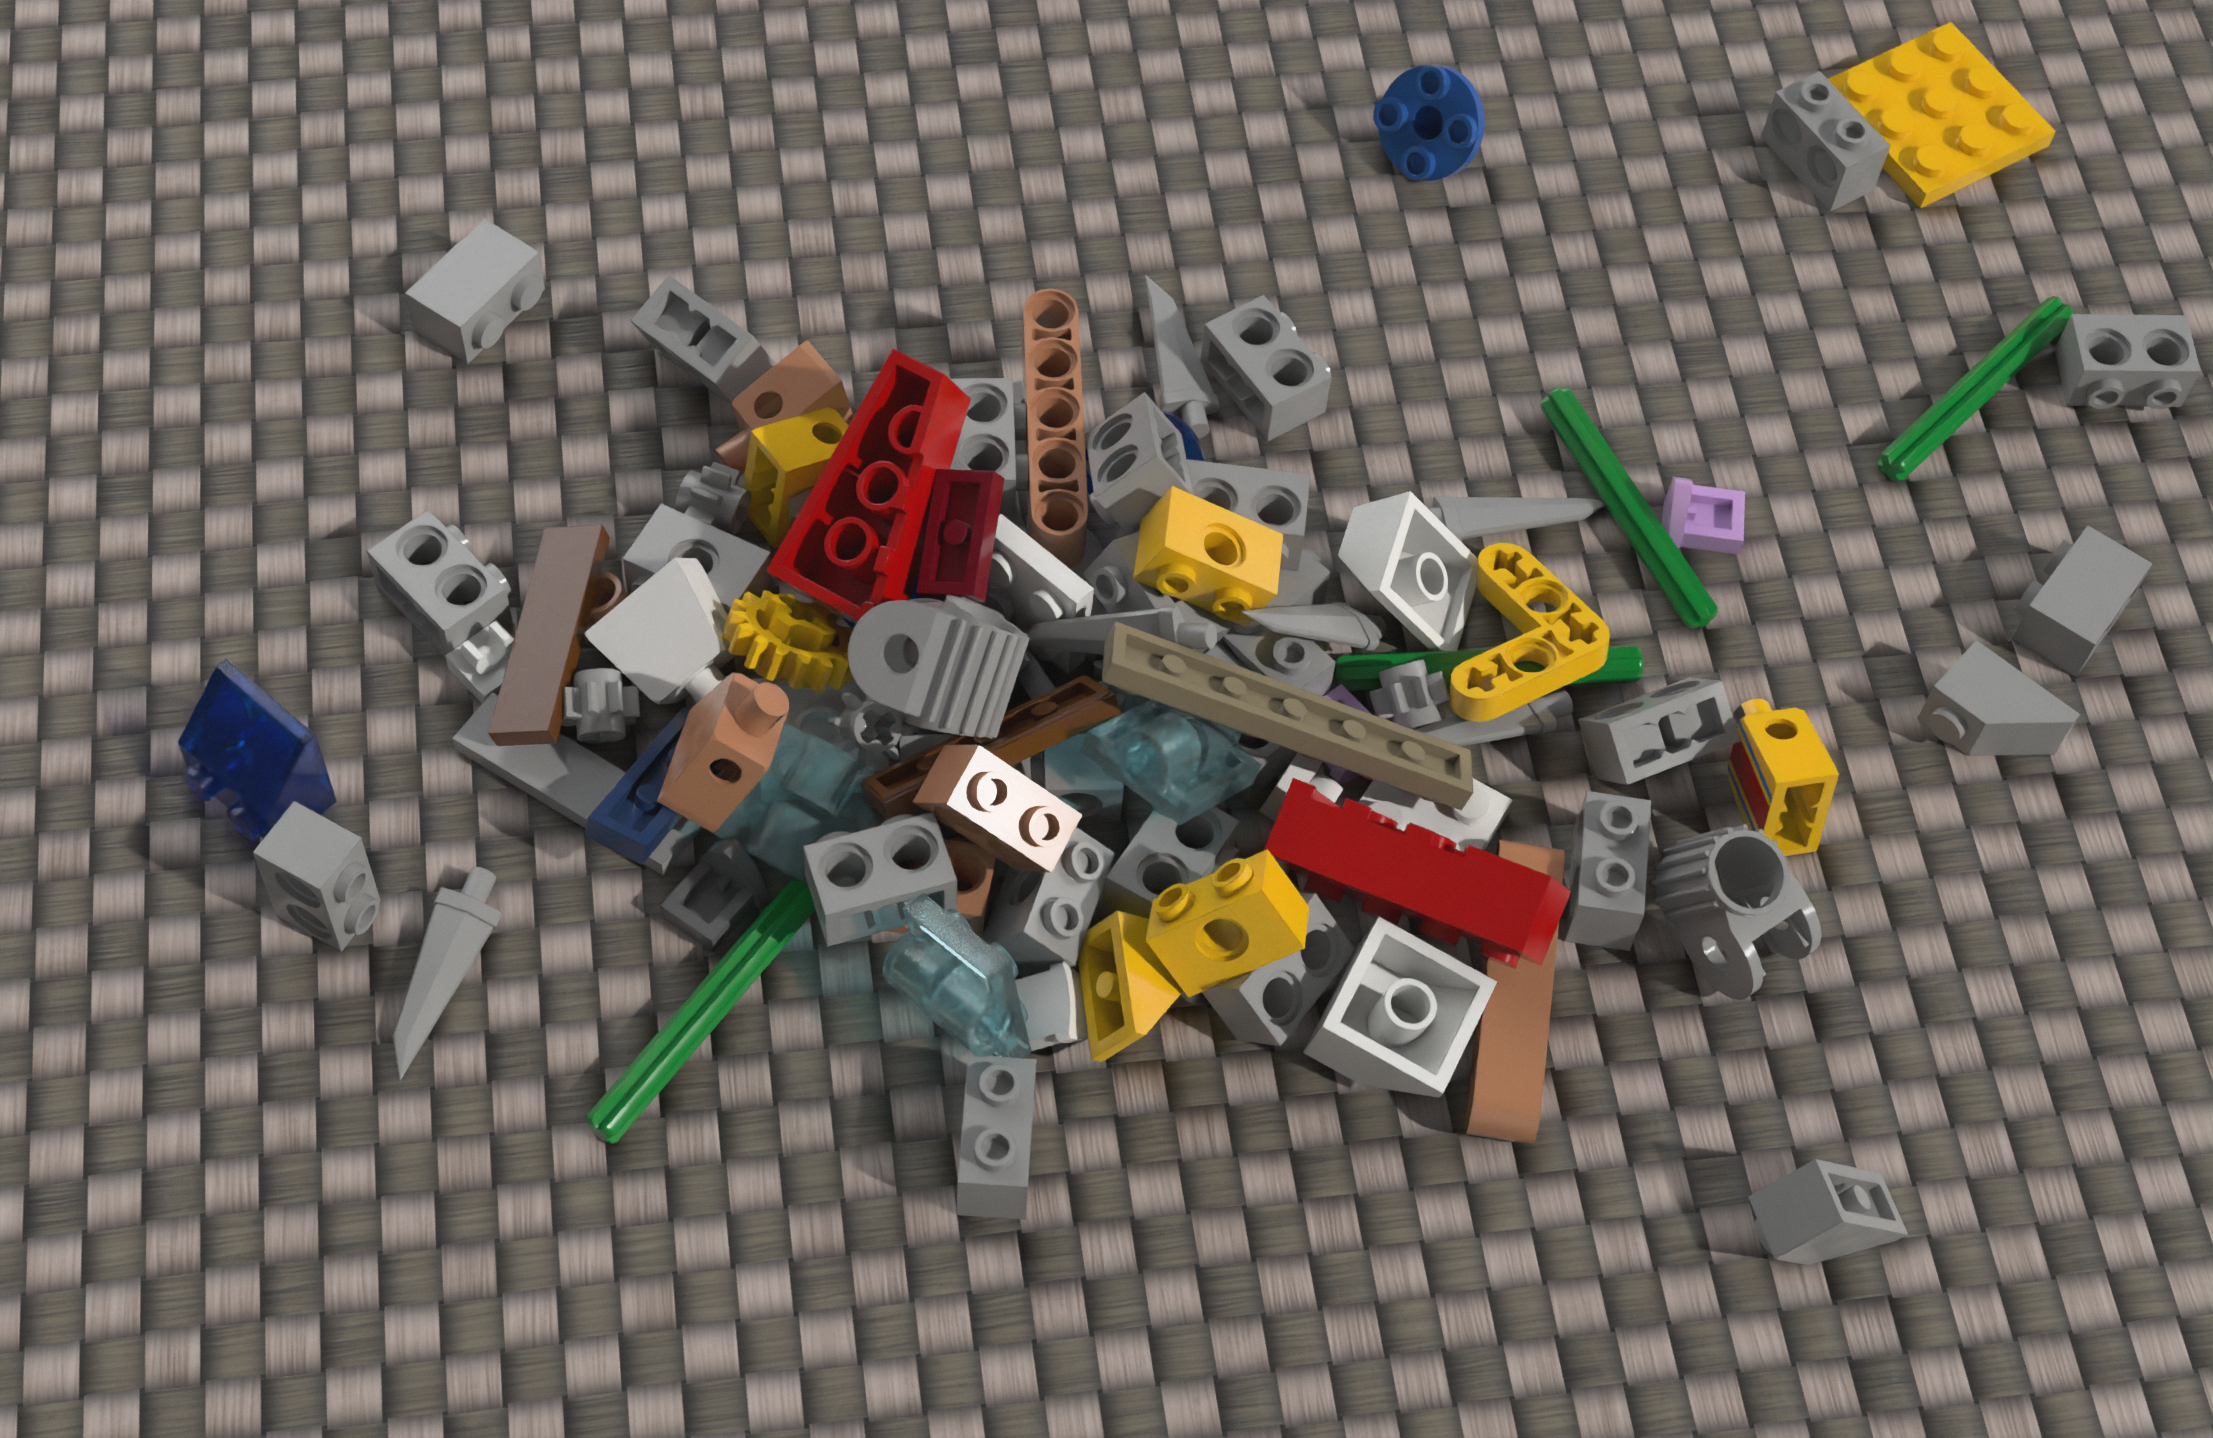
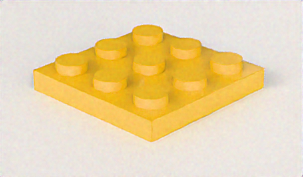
[1828,22,2056,209]

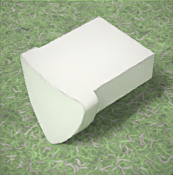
[992,961,1088,1057]

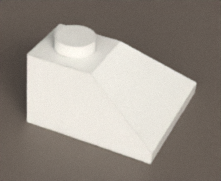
[1338,491,1478,651]

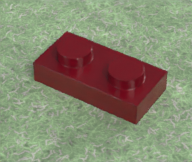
[916,469,1005,602]

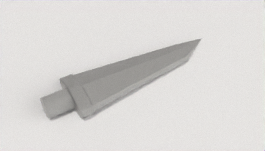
[1145,275,1220,439]
[1428,495,1605,541]
[1241,602,1386,651]
[1027,606,1217,655]
[1416,691,1573,747]
[392,867,502,1081]

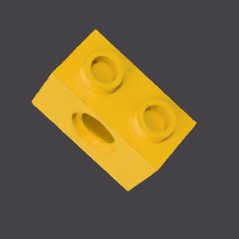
[1133,486,1283,626]
[1145,849,1309,998]

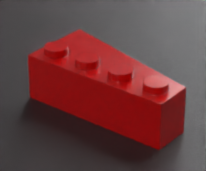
[766,349,971,624]
[1263,778,1571,969]

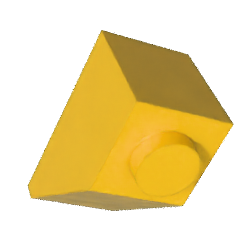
[1077,911,1183,1062]

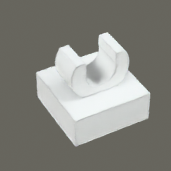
[445,620,514,704]
[1259,752,1343,821]

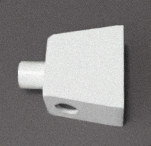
[584,558,736,705]

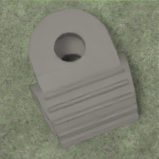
[848,595,1030,739]
[1651,824,1822,1000]

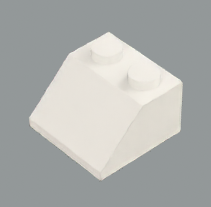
[1303,917,1497,1098]

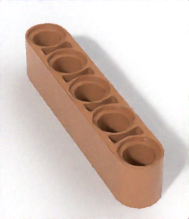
[1022,288,1088,569]
[1465,840,1565,1145]

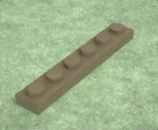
[1102,621,1473,810]

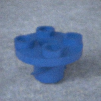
[1373,65,1485,181]

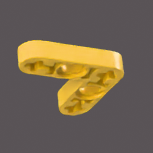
[1449,543,1610,722]

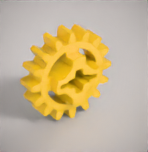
[722,590,854,693]

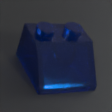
[177,659,337,840]

